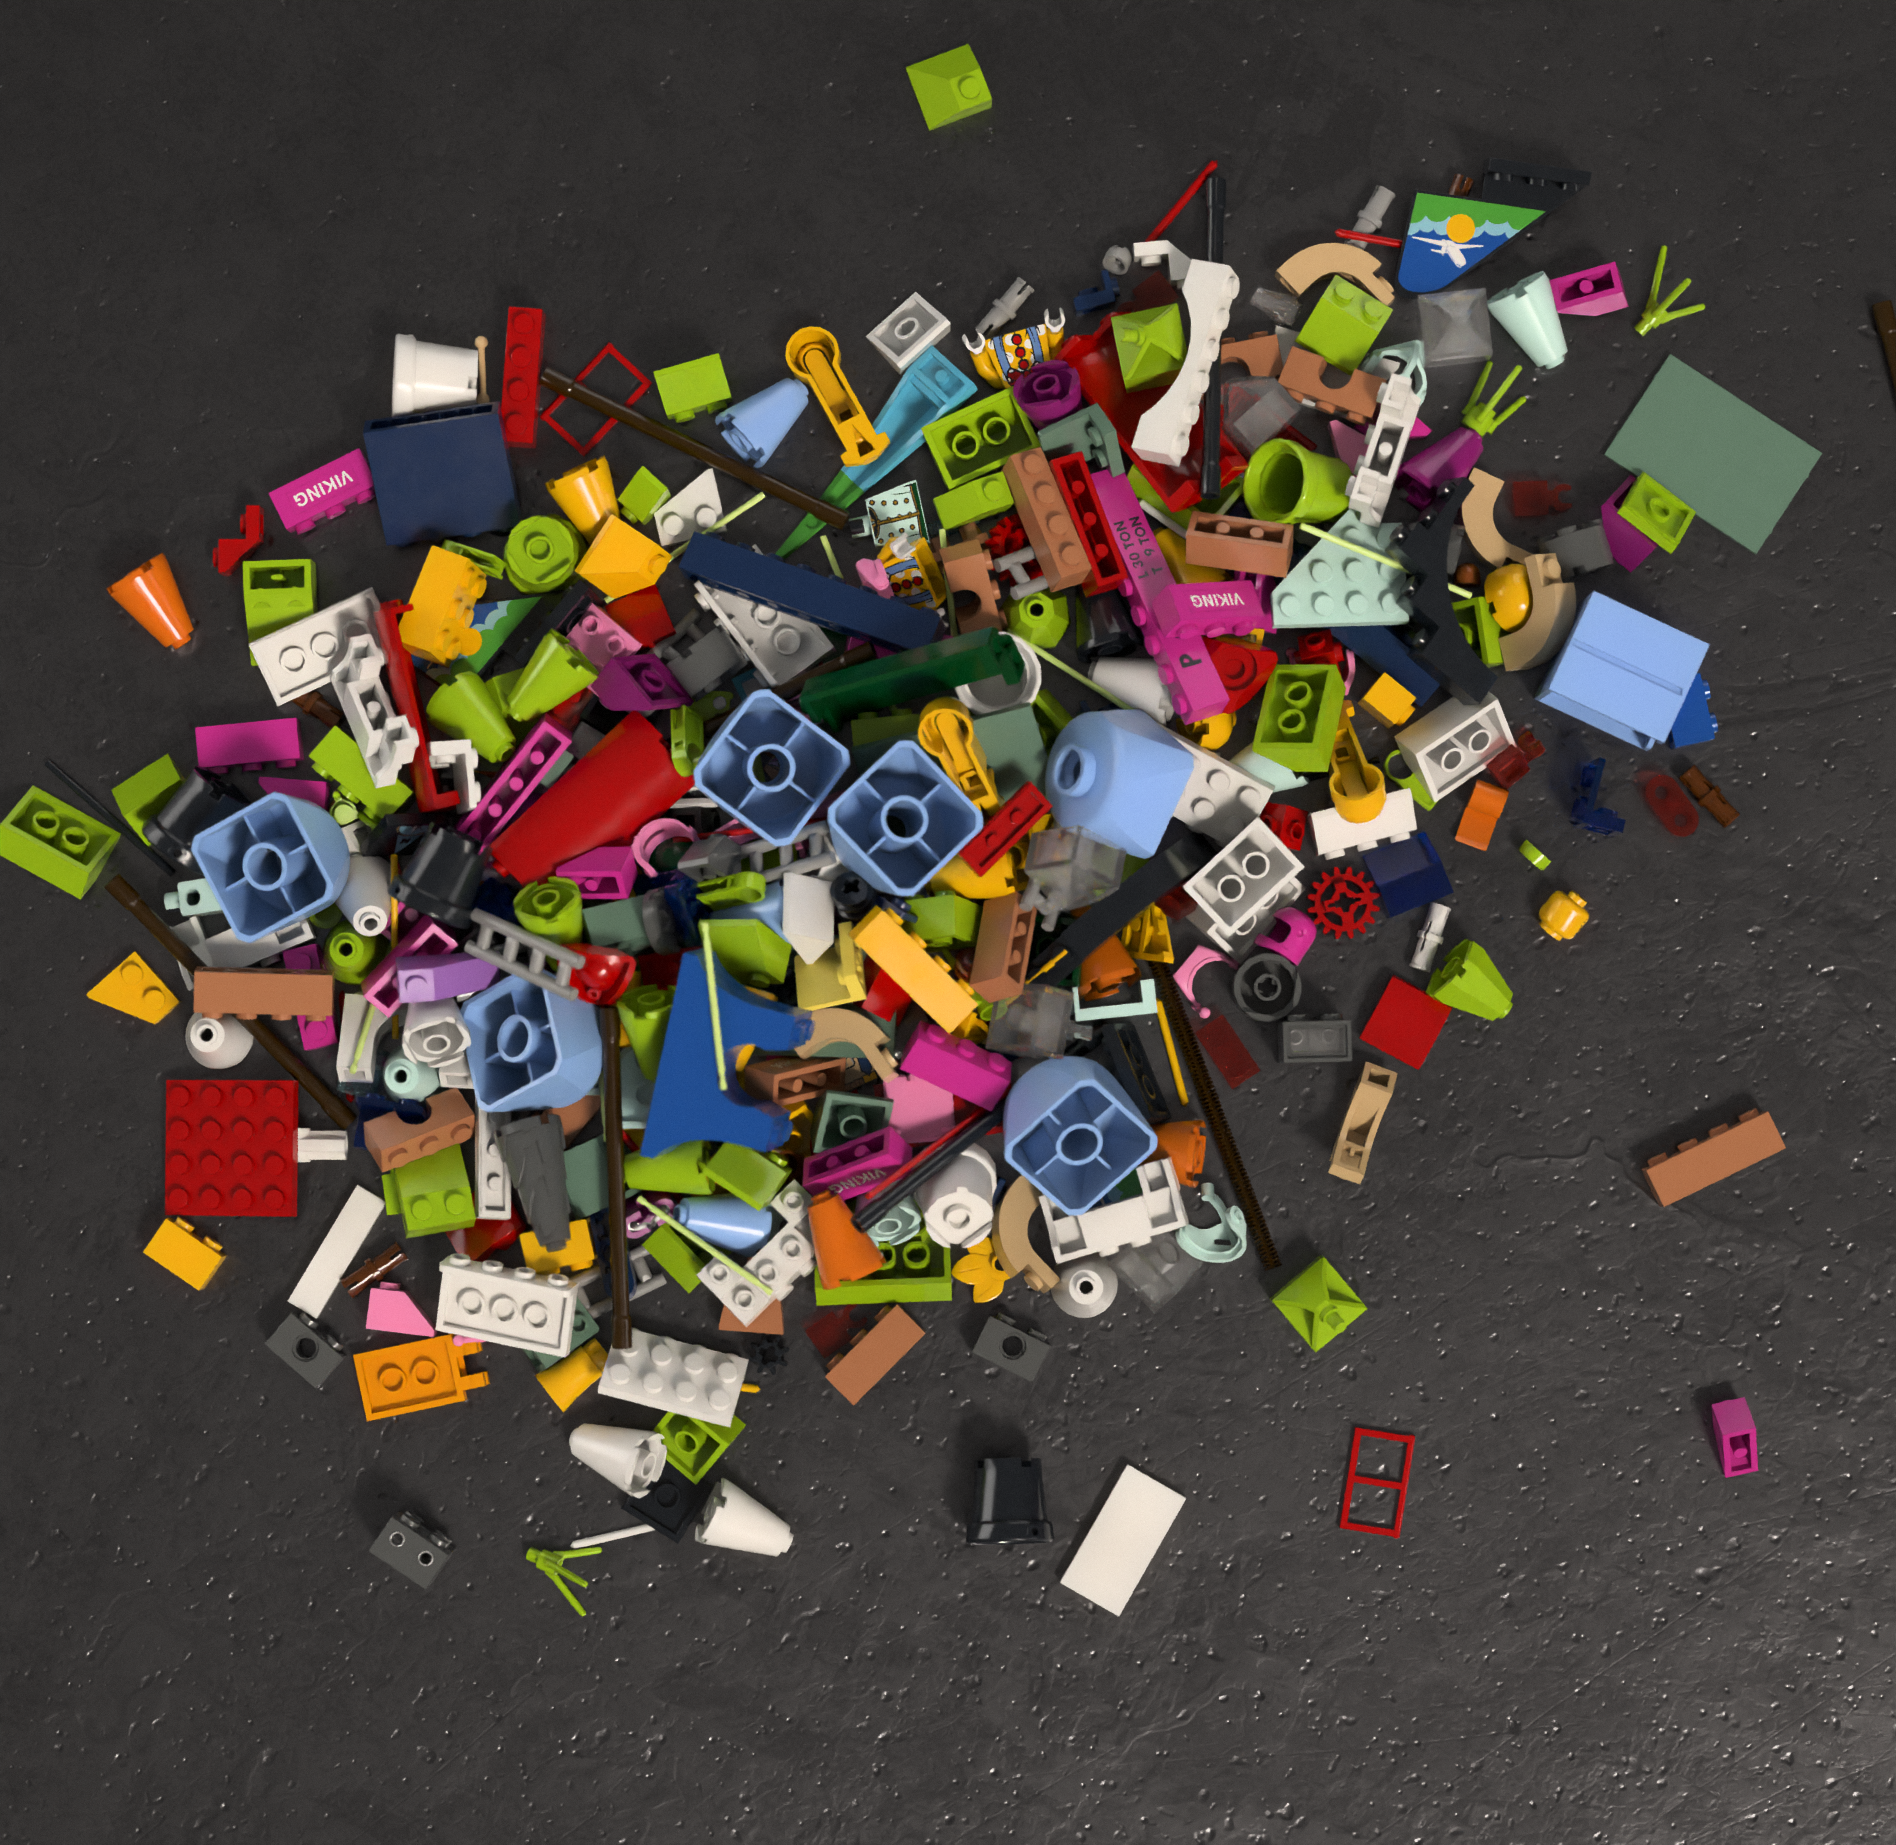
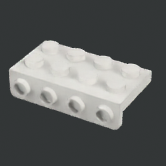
[694,544,836,690]
[1158,723,1275,848]
[436,1253,579,1358]
[598,1327,749,1427]

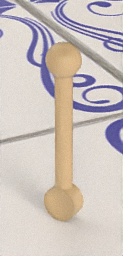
[475,336,490,404]

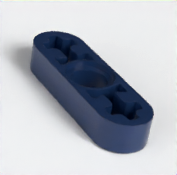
[590,1207,637,1300]

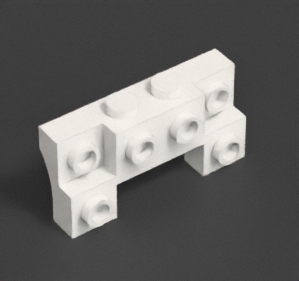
[1345,373,1421,528]
[331,633,419,788]
[170,916,316,991]
[1039,1156,1189,1264]
[697,1179,817,1327]

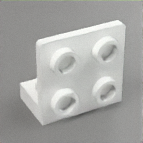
[426,739,481,815]

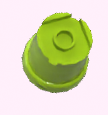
[1242,438,1353,525]
[503,514,589,595]

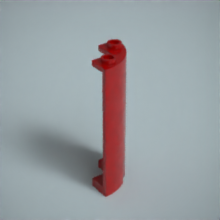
[1054,311,1249,513]
[373,599,460,812]
[488,711,695,888]

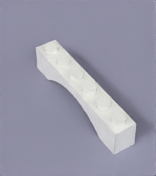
[1131,259,1240,467]

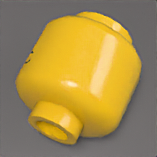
[1539,890,1589,941]

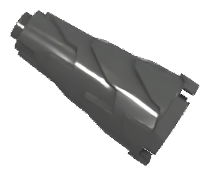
[493,1114,571,1252]

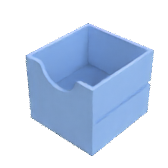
[1534,591,1710,751]

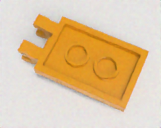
[353,1334,490,1421]

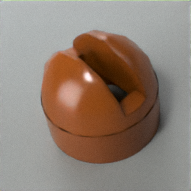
[1453,562,1481,588]

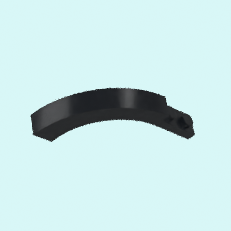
[1025,832,1218,1001]

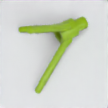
[1634,245,1705,336]
[526,1547,602,1617]

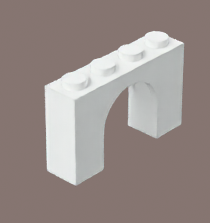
[336,991,474,1089]

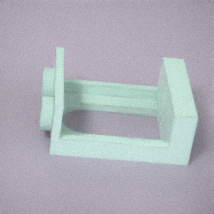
[1065,979,1158,1022]

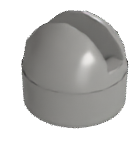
[1103,245,1132,275]

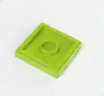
[1617,472,1696,554]

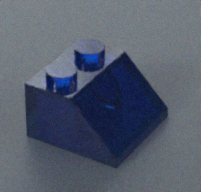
[1362,832,1454,919]

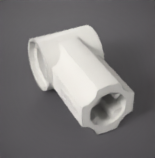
[298,1128,348,1162]

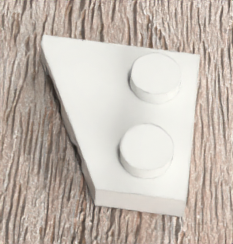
[654,468,728,548]

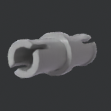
[1344,185,1396,250]
[975,277,1034,339]

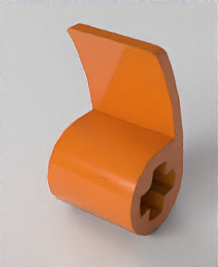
[1455,779,1509,851]

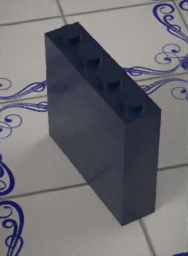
[363,401,521,547]

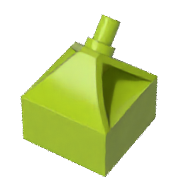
[1111,303,1188,393]
[1269,1255,1368,1352]

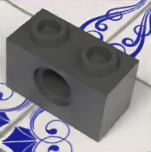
[265,1311,347,1388]
[972,1312,1051,1383]

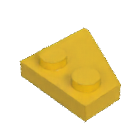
[1121,898,1174,964]

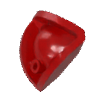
[1202,636,1278,714]
[557,943,636,1007]

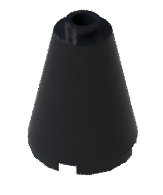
[1075,584,1143,663]

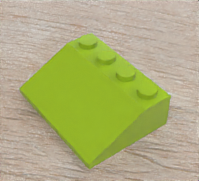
[814,1200,952,1306]

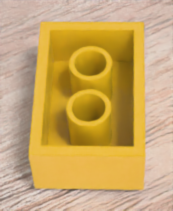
[398,545,487,668]

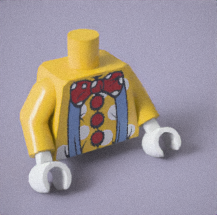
[962,308,1065,390]
[877,532,949,628]

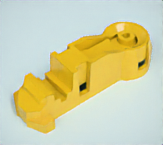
[785,326,890,467]
[918,696,1005,824]
[1328,700,1386,824]

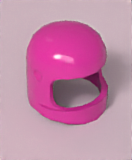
[1253,907,1317,966]

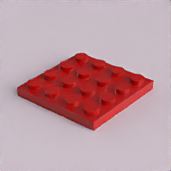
[165,1080,299,1217]

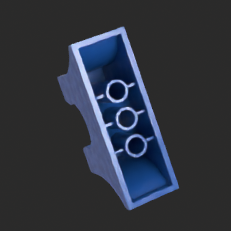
[640,948,815,1158]

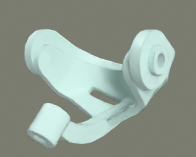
[1359,340,1427,406]
[1175,1183,1247,1263]

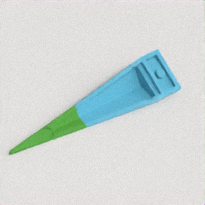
[776,345,978,559]

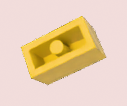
[1357,672,1416,729]
[143,1216,227,1291]

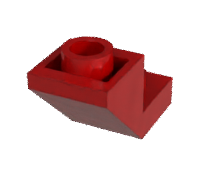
[213,505,264,576]

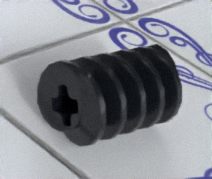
[830,871,878,928]

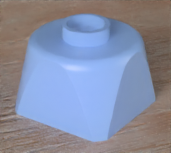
[694,689,850,846]
[1045,709,1194,859]
[828,740,983,896]
[191,792,350,943]
[459,965,603,1112]
[1003,1056,1157,1215]

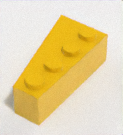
[848,905,978,1034]

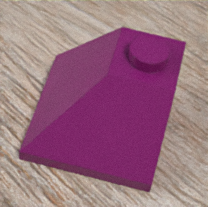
[1601,474,1658,573]
[591,653,694,711]

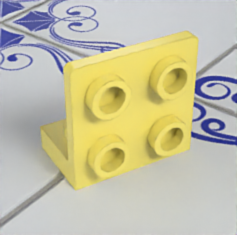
[794,921,866,1011]

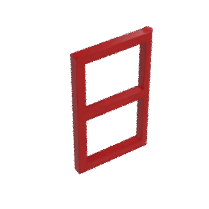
[539,342,653,457]
[1339,1427,1415,1539]

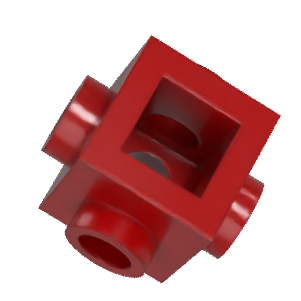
[1294,629,1345,677]
[1259,802,1308,851]

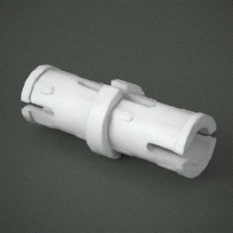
[1409,902,1451,973]

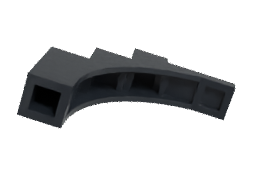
[1385,477,1498,705]

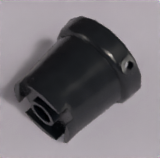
[142,766,251,876]
[388,820,493,929]
[966,1458,1054,1545]

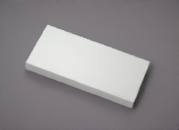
[248,587,381,706]
[1060,1464,1186,1616]

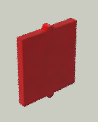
[605,584,677,652]

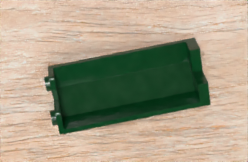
[799,626,1025,733]

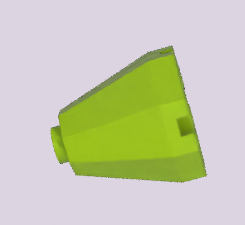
[1000,588,1071,650]
[1426,938,1513,1021]

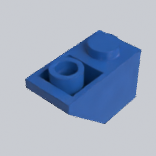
[1667,673,1718,750]

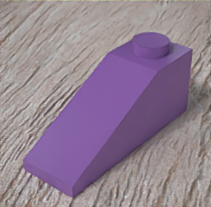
[396,951,500,1003]

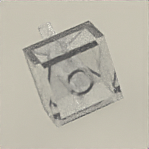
[1414,288,1493,368]
[1200,376,1302,463]
[1024,825,1127,915]
[985,983,1093,1060]

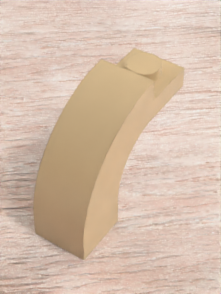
[1274,243,1395,306]
[1458,467,1534,571]
[1498,553,1576,671]
[794,1008,899,1083]
[1328,1062,1398,1184]
[991,1174,1061,1294]

